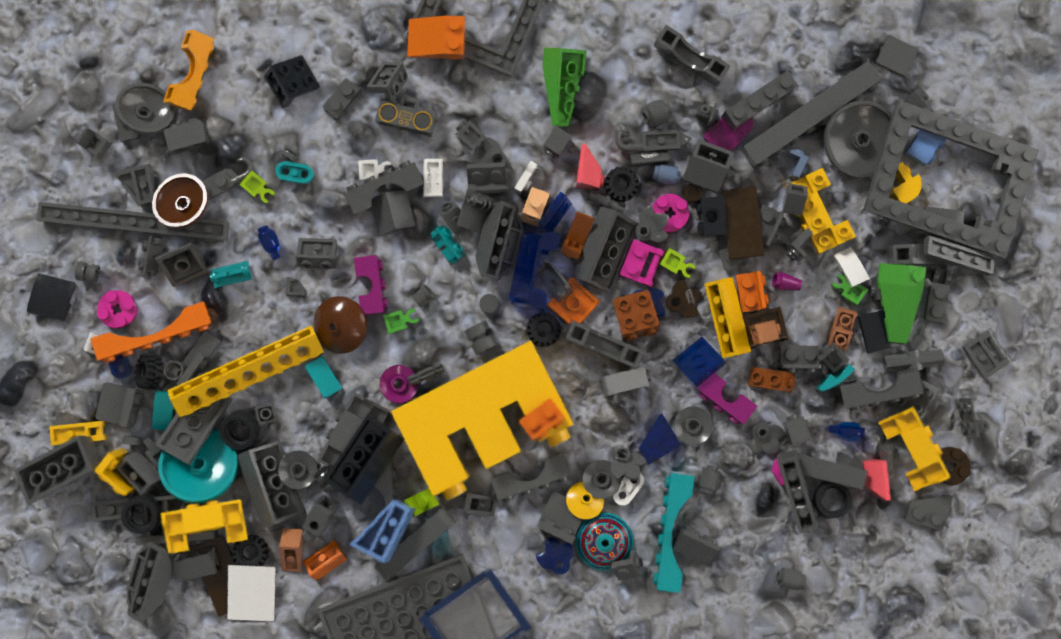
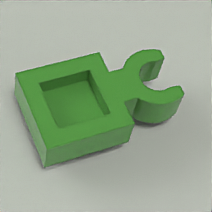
[831,274,868,306]
[383,309,419,334]

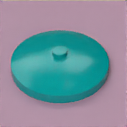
[158,429,238,504]

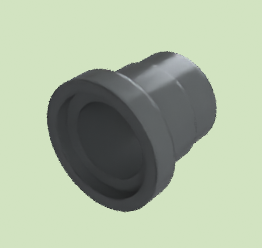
[412,284,436,307]

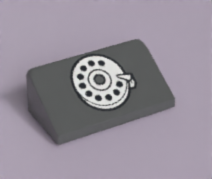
[629,150,670,167]

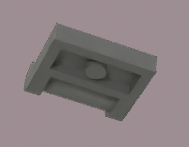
[962,328,1012,379]

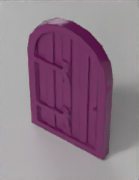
[703,118,753,151]

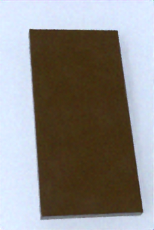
[722,186,764,260]
[191,535,235,617]

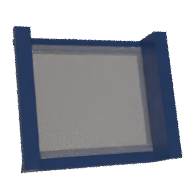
[420,568,531,639]

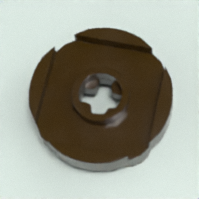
[940,447,971,485]

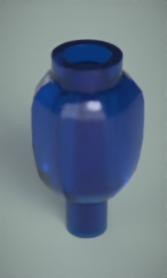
[258,225,281,260]
[828,422,865,442]

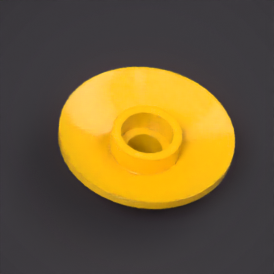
[566,481,604,520]

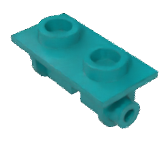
[430,225,466,265]
[210,261,252,288]

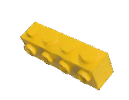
[704,277,751,358]

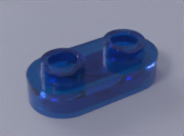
[108,355,132,379]

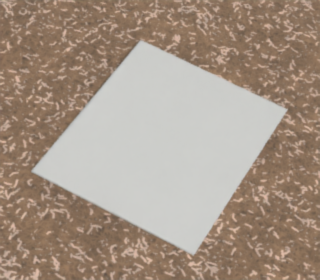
[227,565,275,621]

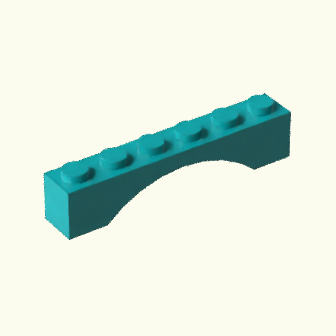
[653,472,695,593]

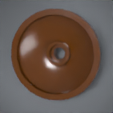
[152,174,208,228]
[314,296,367,354]

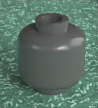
[642,100,672,127]

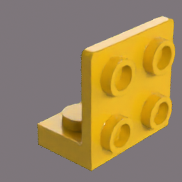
[94,447,135,496]

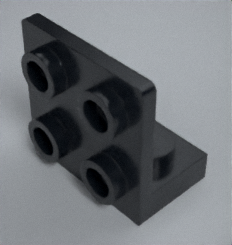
[264,55,320,109]

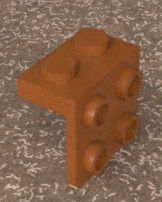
[613,290,660,342]

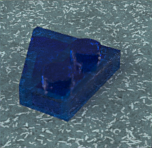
[638,413,681,465]

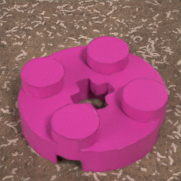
[652,194,689,233]
[97,290,138,329]

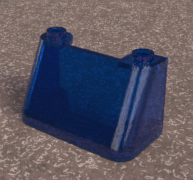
[509,231,561,313]

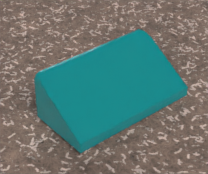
[305,356,343,399]

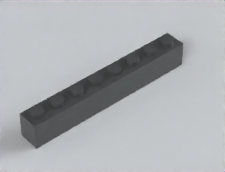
[741,61,882,168]

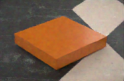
[547,277,600,325]

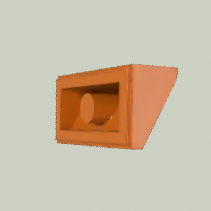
[303,540,347,581]

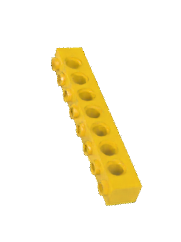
[168,325,324,417]

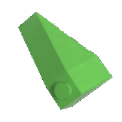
[543,48,587,126]
[877,263,926,344]

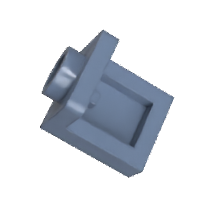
[787,149,809,181]

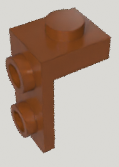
[560,212,594,260]
[748,367,796,393]

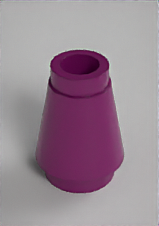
[772,271,802,291]

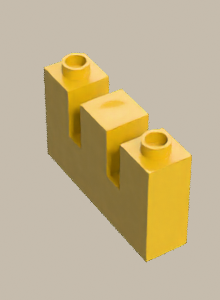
[391,341,574,501]

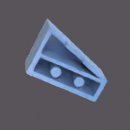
[349,500,416,563]

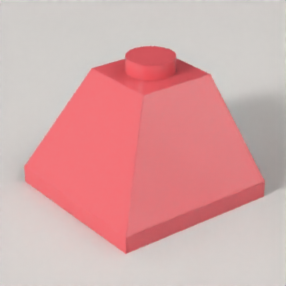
[576,144,605,191]
[862,459,891,500]

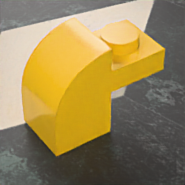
[890,161,922,204]

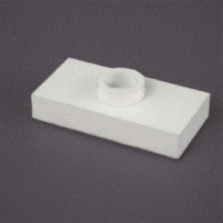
[423,159,443,198]

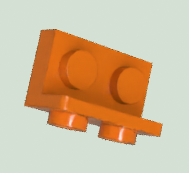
[735,271,769,313]
[519,398,564,441]

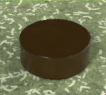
[683,184,703,203]

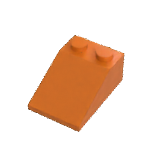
[407,15,466,60]

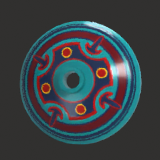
[575,512,633,571]

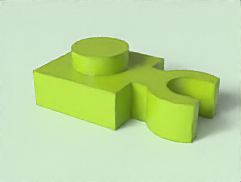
[240,170,275,203]
[659,248,696,278]

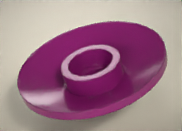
[379,365,418,403]

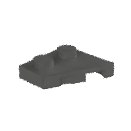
[114,164,156,206]

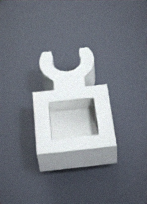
[358,159,391,180]
[515,161,537,195]

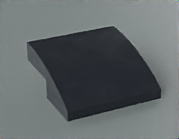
[27,273,77,322]
[857,310,905,353]

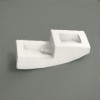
[833,247,870,288]

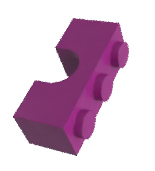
[354,255,388,316]
[695,371,758,425]

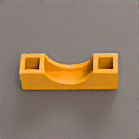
[163,30,214,110]

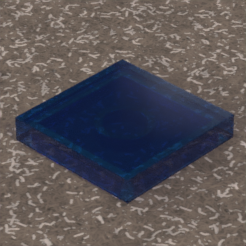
[673,337,726,387]

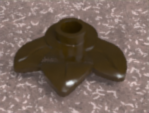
[665,280,702,318]

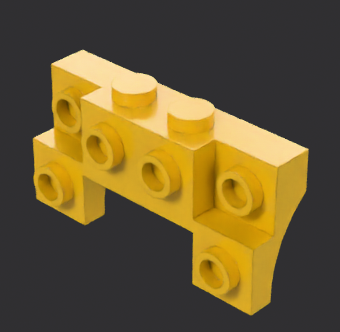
[785,168,856,255]
[878,406,950,491]
[161,499,248,554]

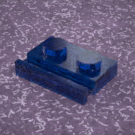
[539,192,572,235]

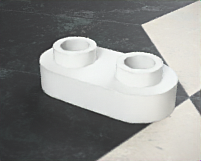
[613,473,644,505]

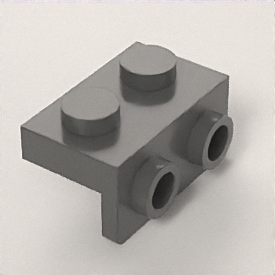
[784,228,813,261]

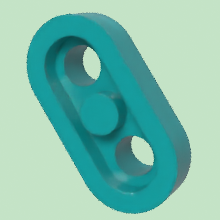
[275,161,314,184]

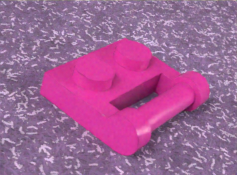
[620,239,665,287]

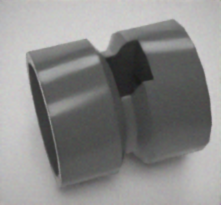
[464,321,498,356]

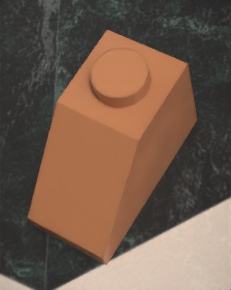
[749,320,781,345]
[279,528,304,572]

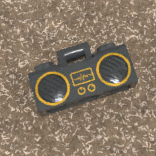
[375,95,437,137]

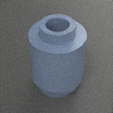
[652,164,681,186]

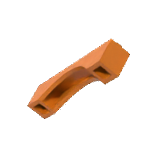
[90,301,213,364]

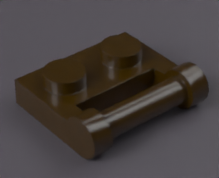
[743,307,788,350]

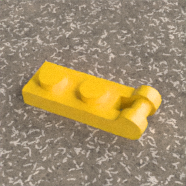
[49,421,107,445]

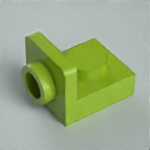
[405,488,439,517]

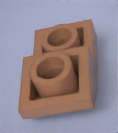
[828,306,857,351]

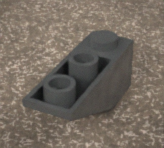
[887,244,946,266]

